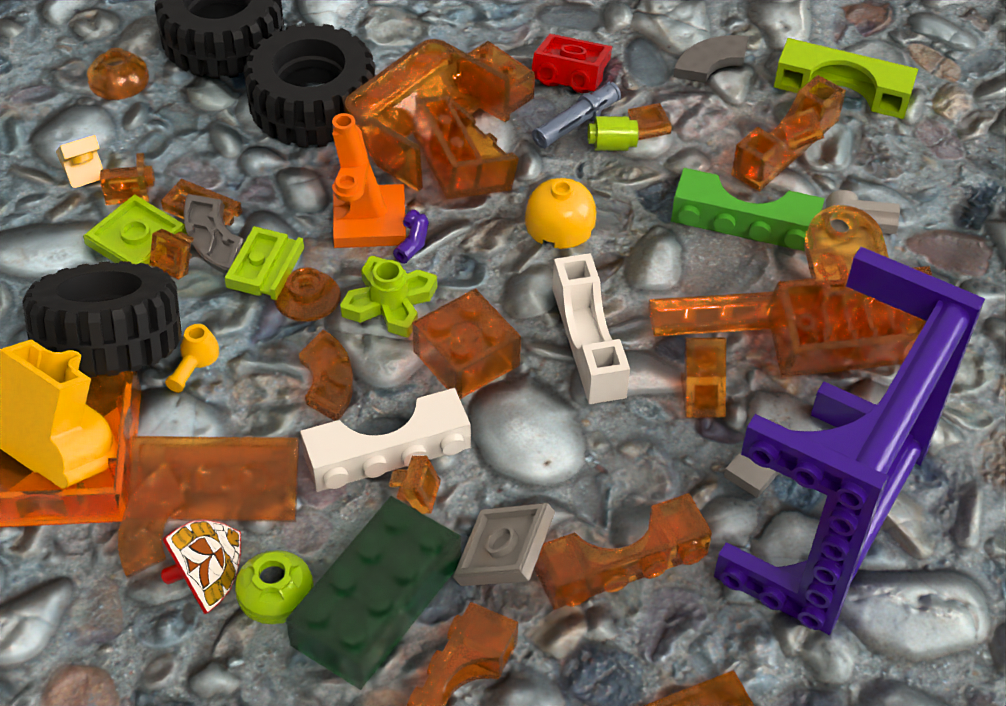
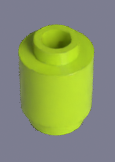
[587,116,638,151]

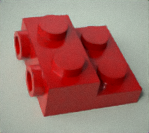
[530,33,613,93]

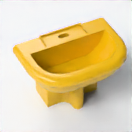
[0,339,119,489]

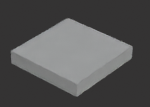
[453,503,555,586]

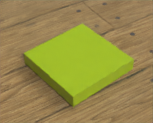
[83,194,188,266]

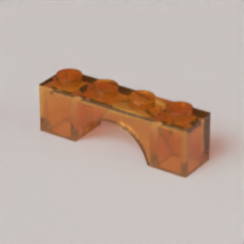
[731,75,846,192]
[534,493,712,610]
[407,602,518,706]

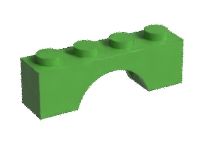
[671,168,825,253]

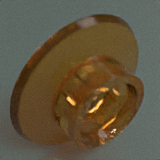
[274,267,341,321]

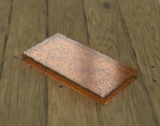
[127,436,299,522]

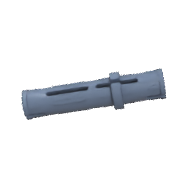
[532,81,621,149]

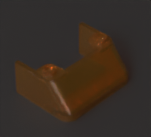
[345,39,510,191]

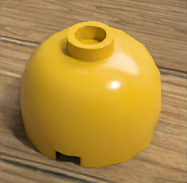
[525,177,597,249]

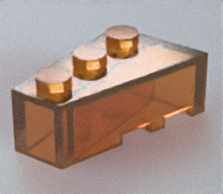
[411,95,519,199]

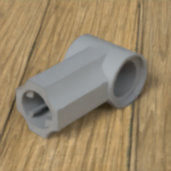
[826,190,900,238]

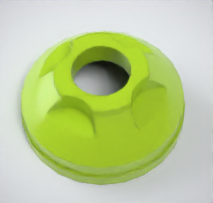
[235,550,314,624]

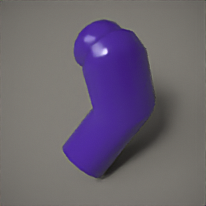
[393,209,429,264]

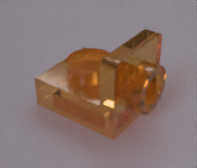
[100,153,155,205]

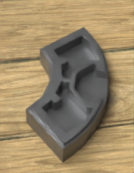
[674,35,749,82]
[184,194,245,274]

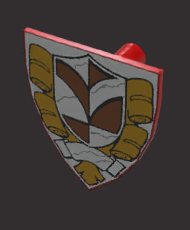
[161,520,241,614]

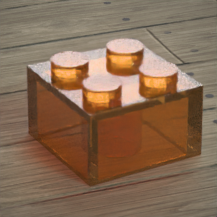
[412,288,521,399]

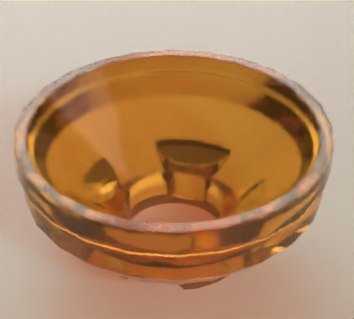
[87,48,149,100]

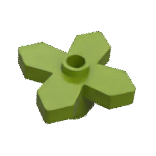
[340,256,438,338]

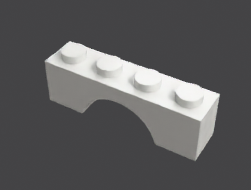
[552,253,630,404]
[300,388,471,492]

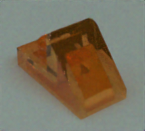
[681,337,726,418]

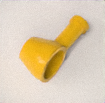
[165,324,220,393]

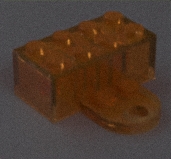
[766,205,932,377]

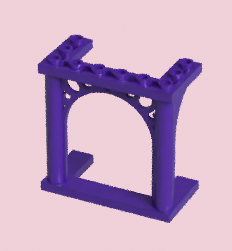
[714,247,985,635]

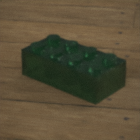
[286,496,461,690]

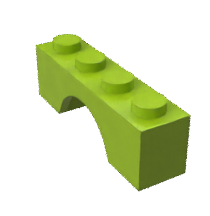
[774,38,918,119]

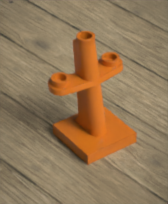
[332,113,406,248]

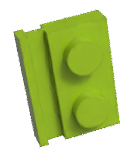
[225,226,304,300]

